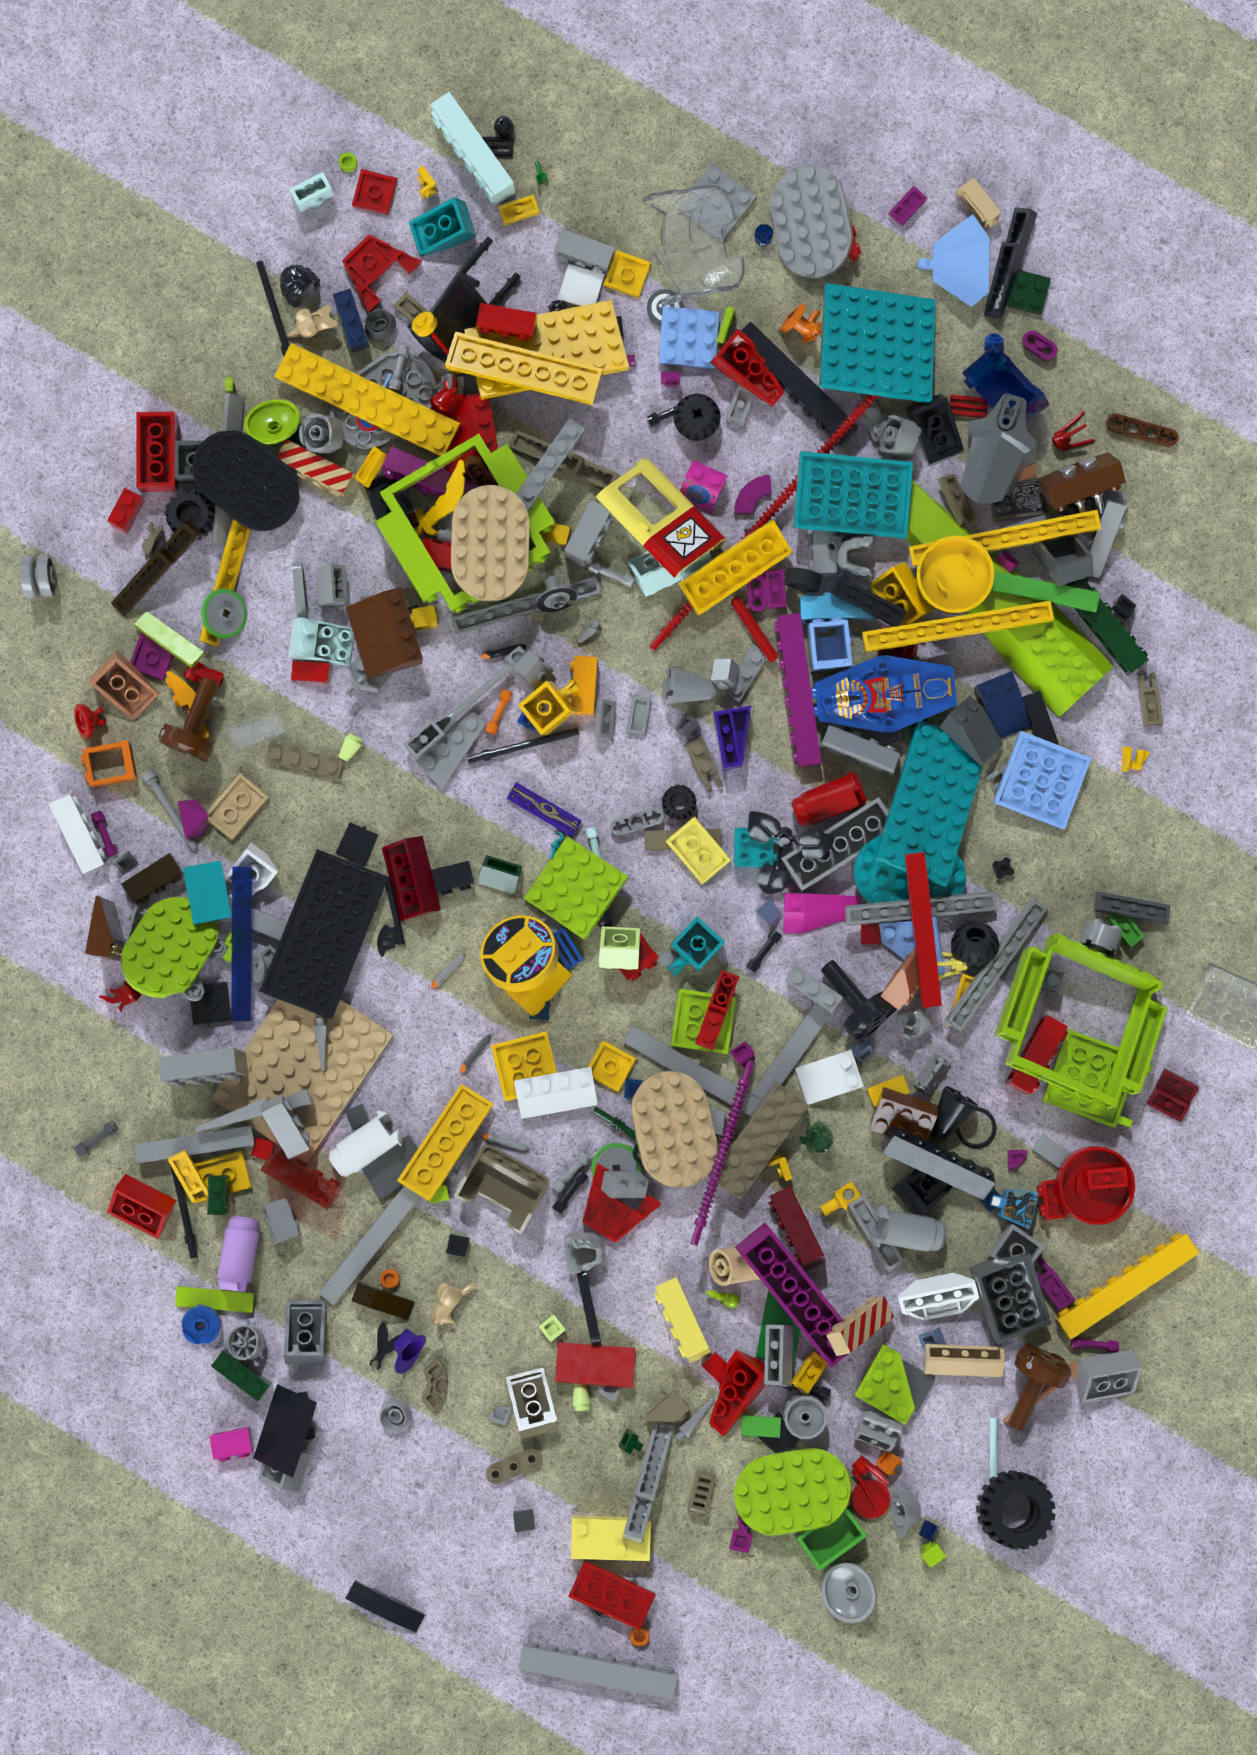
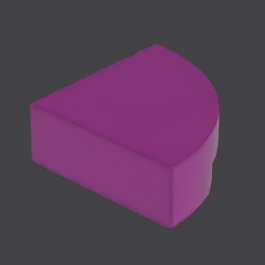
[1007,1150,1027,1170]

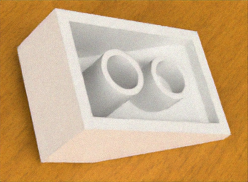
[795,1050,864,1105]

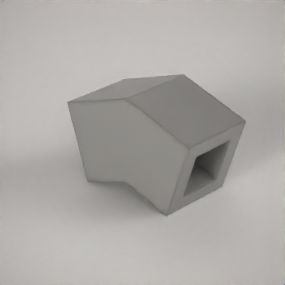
[659,953,676,972]

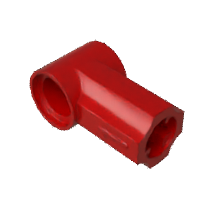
[183,662,225,689]

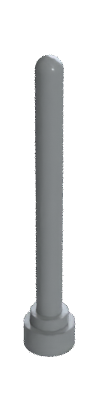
[141,769,198,851]

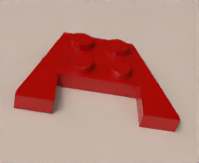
[342,235,422,313]
[582,1163,662,1243]

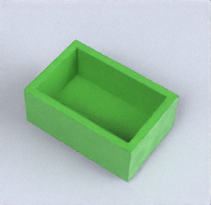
[795,1507,867,1571]

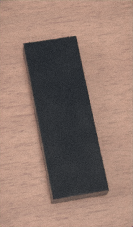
[1022,691,1059,745]

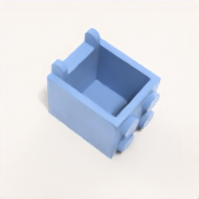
[806,617,852,673]

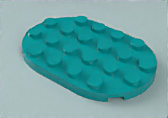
[853,834,966,903]

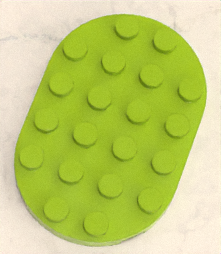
[121,897,218,998]
[734,1448,852,1536]

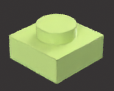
[538,1314,566,1342]

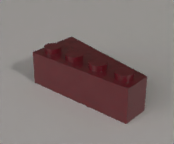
[768,1186,825,1271]

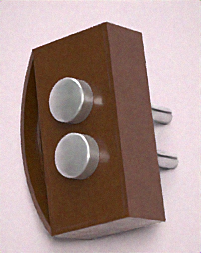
[1037,452,1126,514]

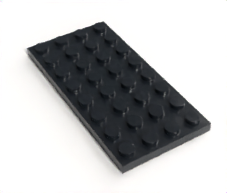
[259,849,388,1020]

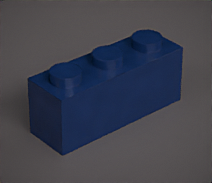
[333,288,370,353]

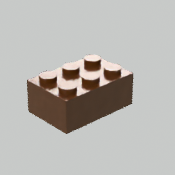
[869,1087,938,1141]

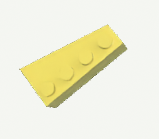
[654,1277,711,1363]

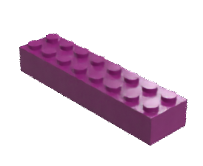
[735,1223,848,1368]

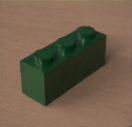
[211,1349,272,1402]

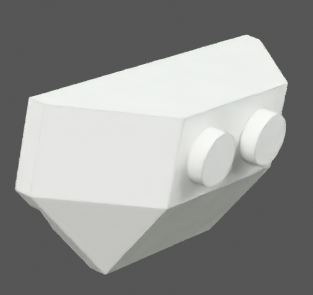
[898,1273,979,1320]

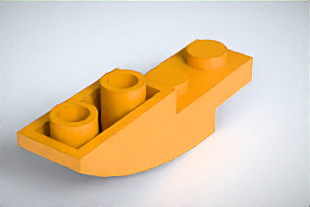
[165,671,212,740]

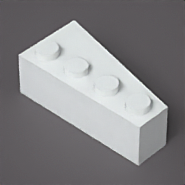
[49,791,107,874]

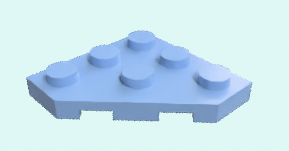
[879,917,945,975]

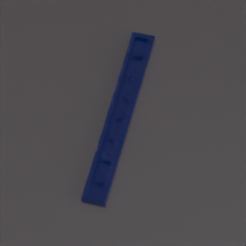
[231,866,252,1021]

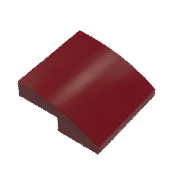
[1146,1068,1199,1122]

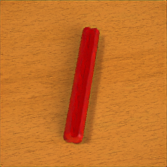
[731,597,779,662]

